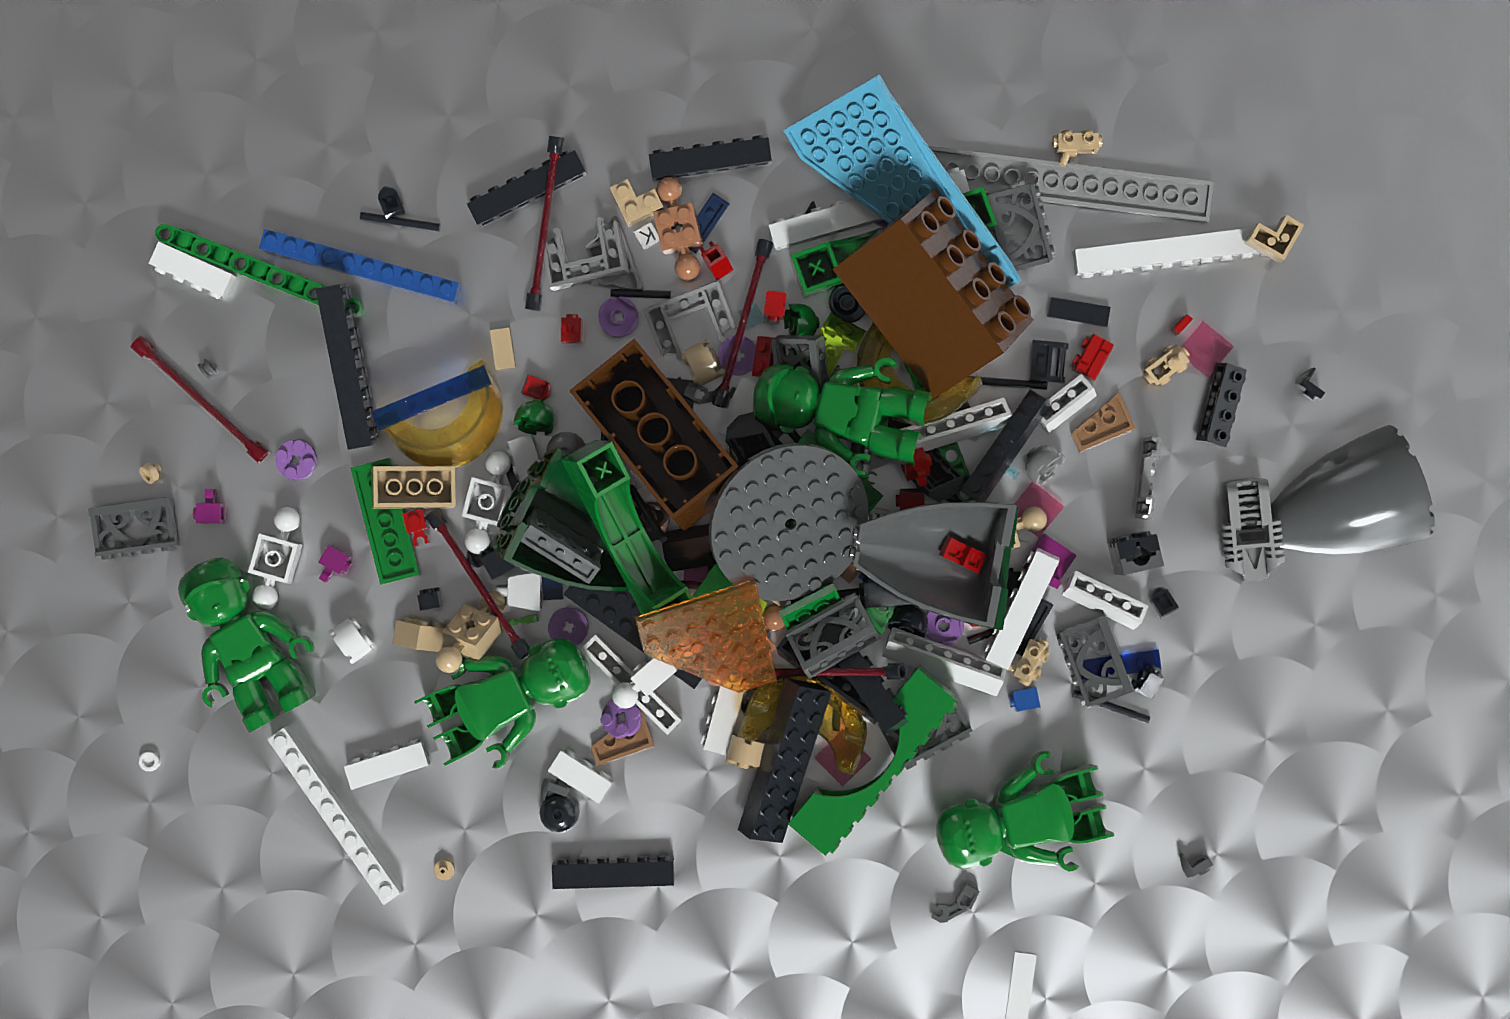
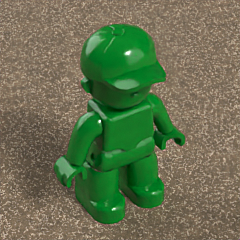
[753,358,932,479]
[178,557,316,733]
[414,638,591,769]
[936,751,1115,872]

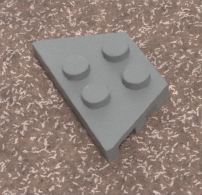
[585,216,643,290]

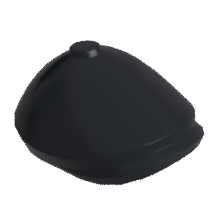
[828,284,865,323]

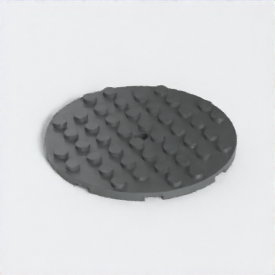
[709,443,868,601]

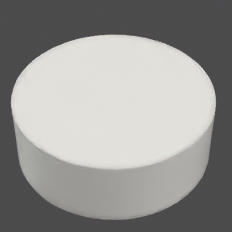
[138,751,160,771]

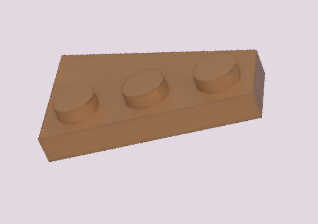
[1071,392,1135,453]
[591,708,655,766]

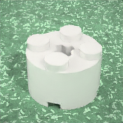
[329,617,374,664]

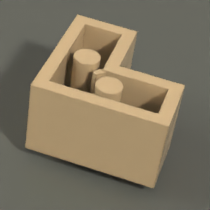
[610,179,664,227]
[1244,215,1304,263]
[392,617,445,652]

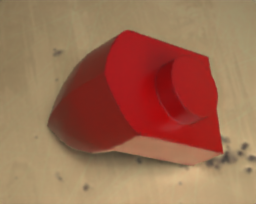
[521,374,552,401]

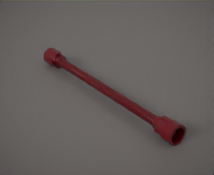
[130,336,269,464]

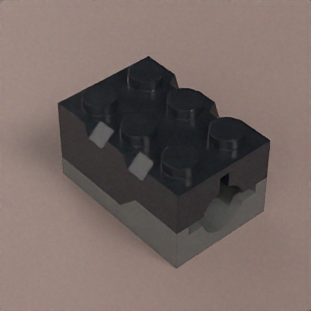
[1107,531,1164,575]

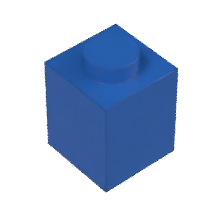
[1008,686,1040,712]

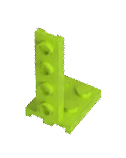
[809,312,866,376]

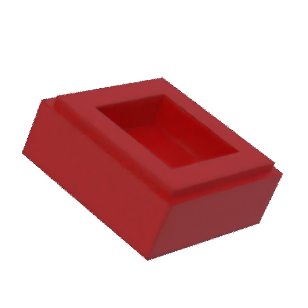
[1171,314,1193,335]

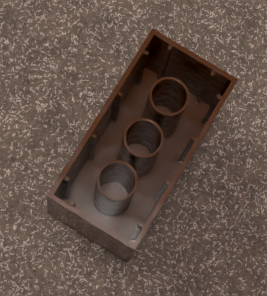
[833,190,1034,399]
[569,338,740,531]

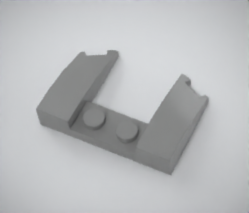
[544,217,630,291]
[643,280,736,358]
[1135,436,1161,520]

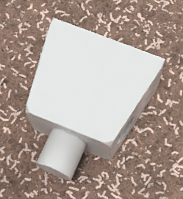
[496,573,542,611]

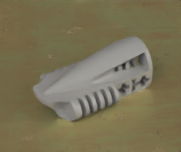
[1221,478,1285,581]

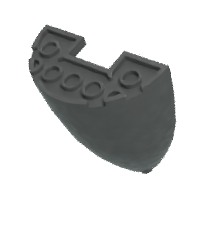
[1271,425,1435,554]
[849,502,1017,627]

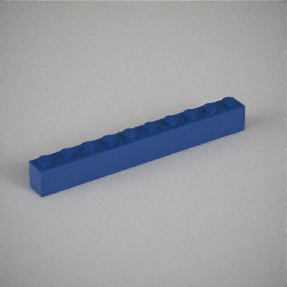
[259,229,462,305]

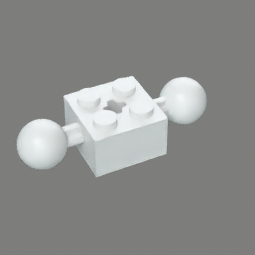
[462,450,512,554]
[248,507,303,610]
[612,631,699,708]

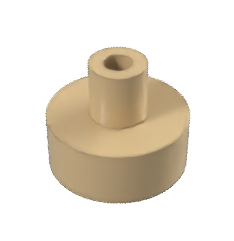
[139,463,161,484]
[434,859,455,880]

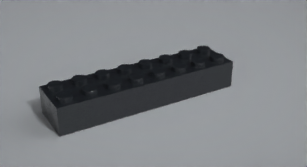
[316,283,379,450]
[563,585,718,689]
[737,678,832,843]

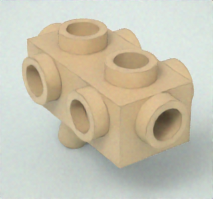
[1052,130,1102,167]
[1144,344,1190,386]
[1008,638,1050,687]

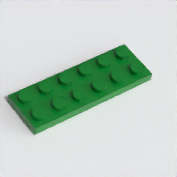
[351,458,420,585]

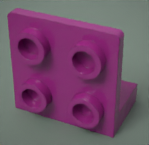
[1021,534,1076,589]

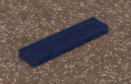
[1080,649,1162,680]

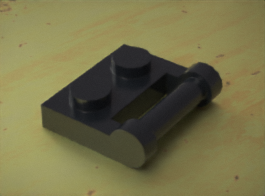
[1029,340,1069,384]

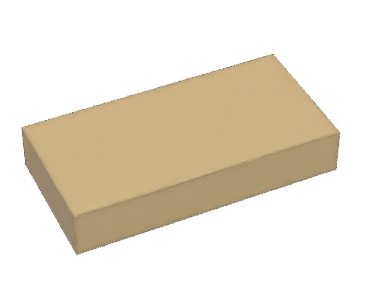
[490,327,516,370]

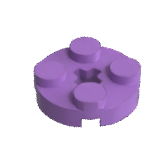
[598,297,638,337]
[718,335,756,376]
[275,440,317,480]
[548,607,589,645]
[925,611,964,646]
[600,700,642,739]

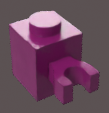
[193,489,225,523]
[318,545,353,583]

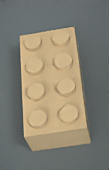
[371,466,456,509]

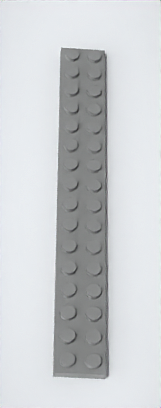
[929,146,1214,223]

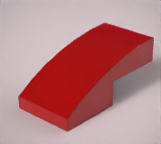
[939,536,987,574]

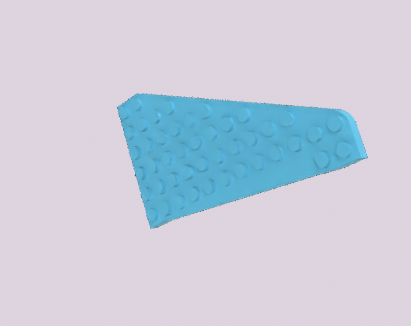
[783,74,1022,287]

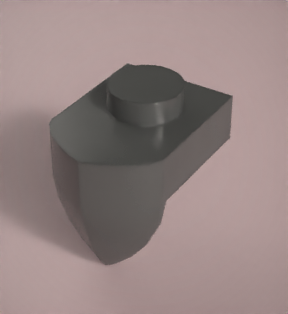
[541,778,571,803]
[1180,853,1213,878]

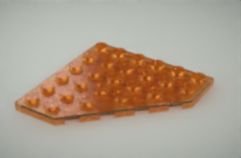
[635,579,777,693]

